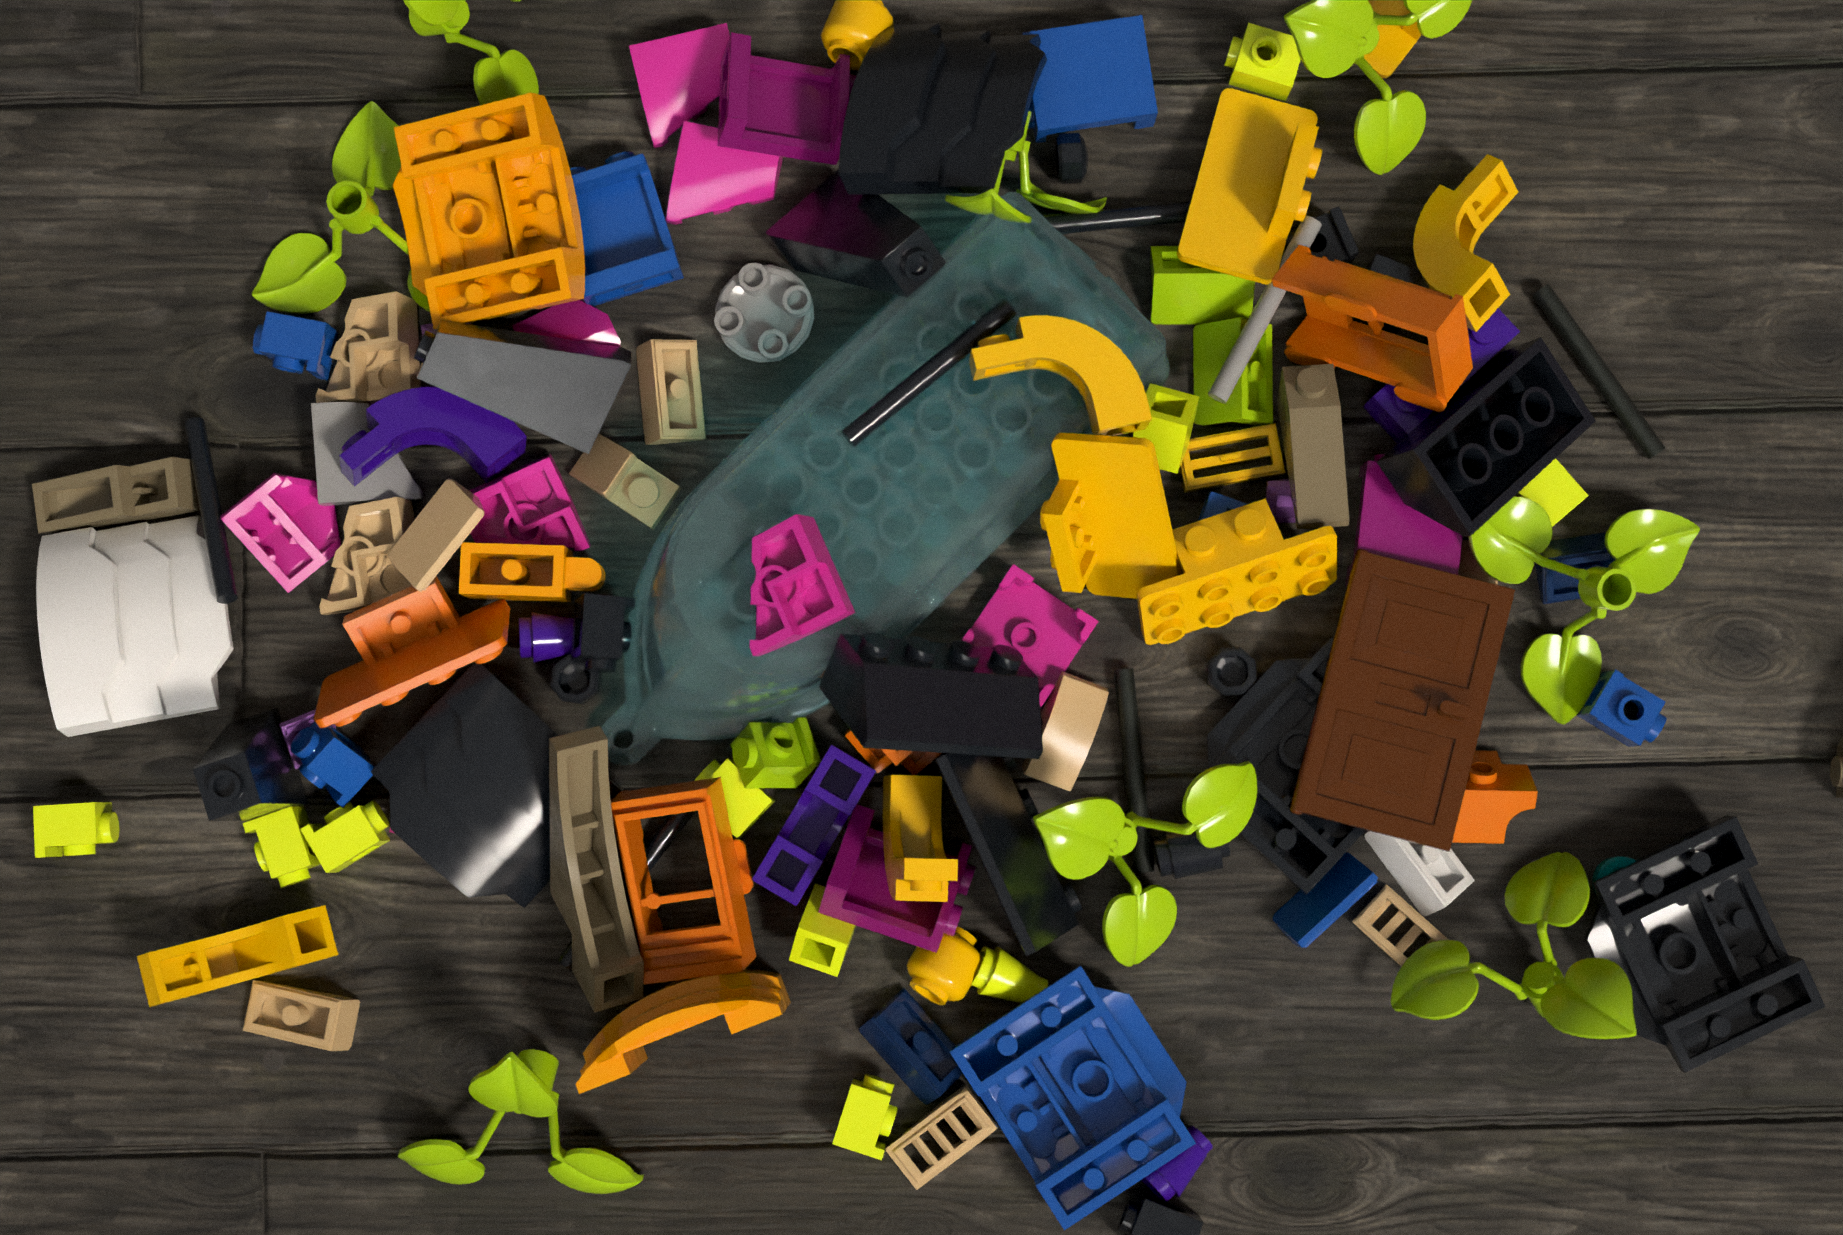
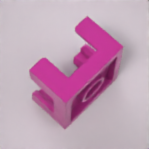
[961,564,1099,708]

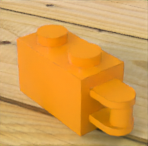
[459,542,606,602]

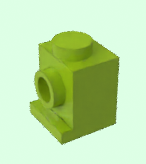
[730,717,821,788]

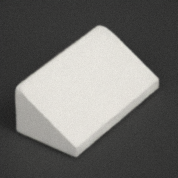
[1364,831,1475,916]

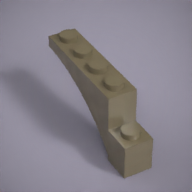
[549,726,644,1013]

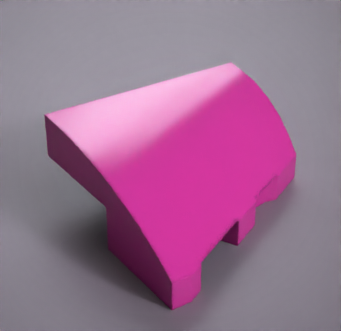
[629,23,730,148]
[666,121,783,225]
[469,454,591,551]
[749,514,856,656]

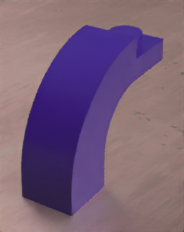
[339,387,527,487]

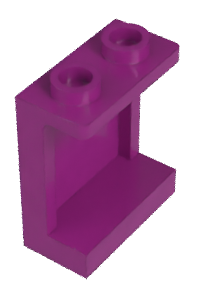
[717,32,856,165]
[1345,454,1462,587]
[818,804,976,953]

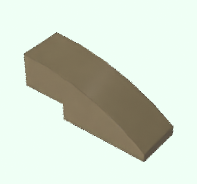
[32,457,200,534]

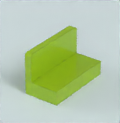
[1150,246,1255,325]
[1193,317,1273,426]

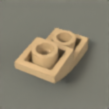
[1022,671,1109,792]

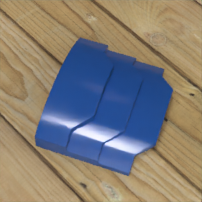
[949,966,1196,1231]

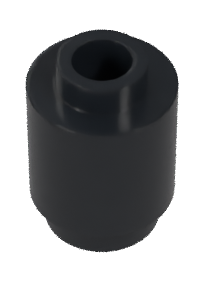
[1152,831,1230,879]

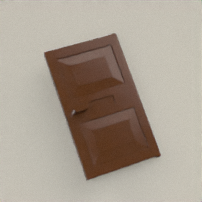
[1290,549,1515,852]

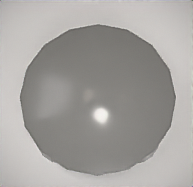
[714,262,815,363]

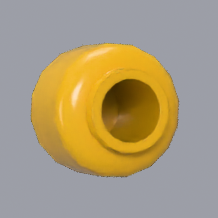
[821,0,894,70]
[907,926,983,1005]

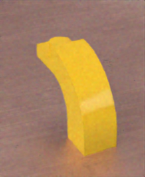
[1413,154,1518,332]
[968,315,1152,436]
[883,775,958,902]
[137,905,338,1007]

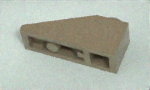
[1277,364,1350,529]

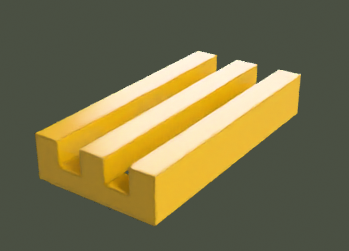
[1179,423,1285,493]

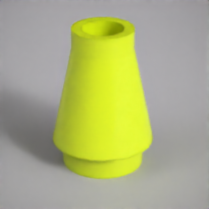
[971,946,1048,1003]

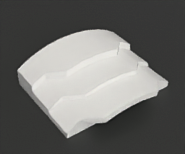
[36,515,234,737]

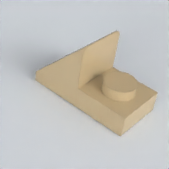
[569,434,681,530]

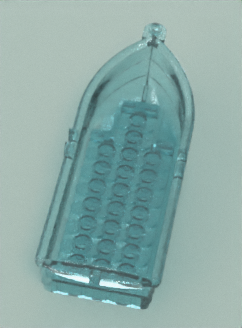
[601,192,1170,766]

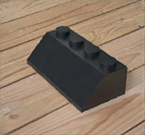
[1377,337,1596,537]
[819,632,1043,759]

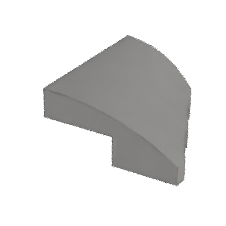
[311,402,423,506]

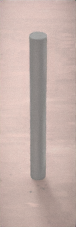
[1208,215,1322,404]

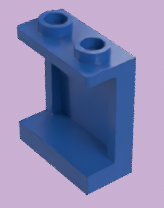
[1022,15,1158,143]
[570,152,684,307]

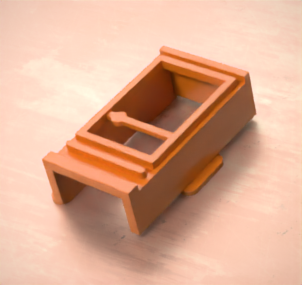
[1272,245,1473,412]
[611,777,756,985]

